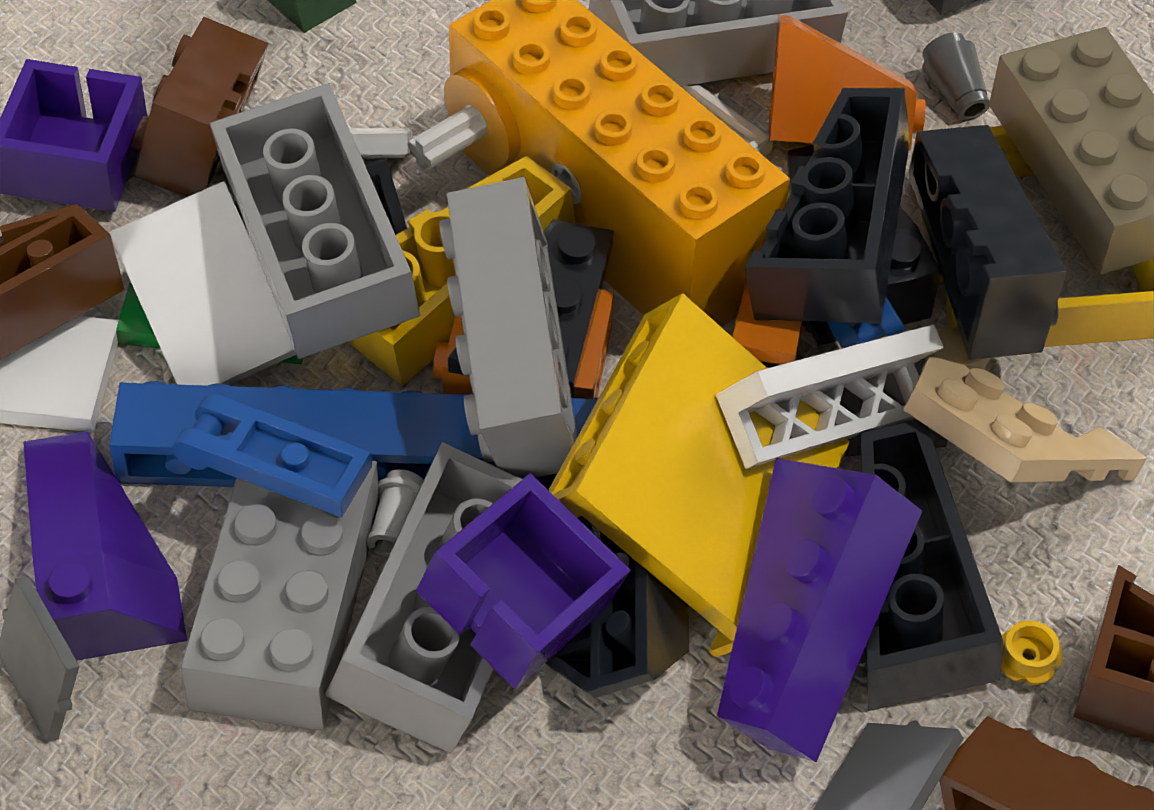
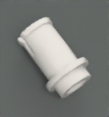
[367,469,424,557]

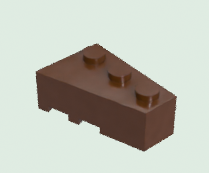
[131,17,269,197]
[0,204,125,360]
[1073,565,1154,742]
[939,716,1154,810]

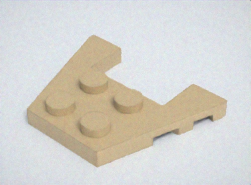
[903,326,1148,482]

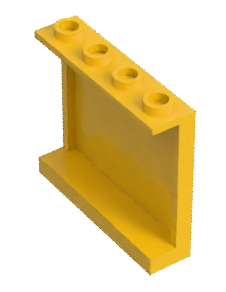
[548,293,850,658]

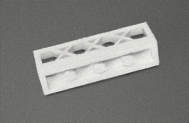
[716,324,944,469]

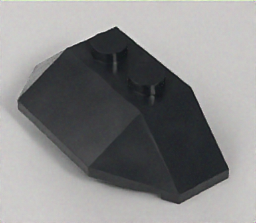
[545,516,689,698]

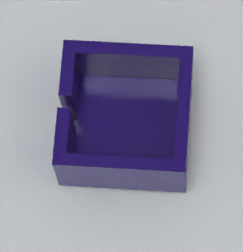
[0,59,147,212]
[416,473,631,690]

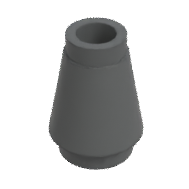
[922,32,990,121]

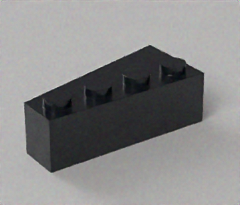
[745,88,910,323]
[861,420,1003,711]

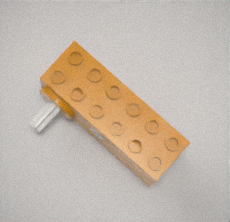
[408,0,790,327]

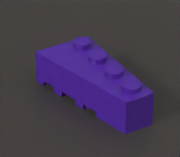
[717,458,922,762]

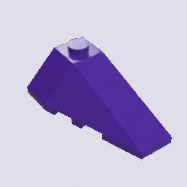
[23,431,187,661]

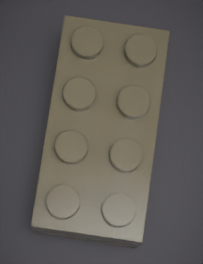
[989,27,1154,275]

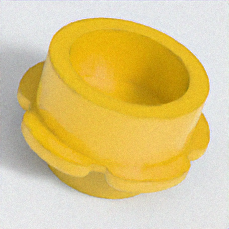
[1001,620,1063,685]

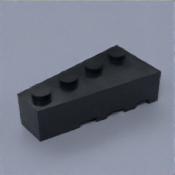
[908,125,1067,360]

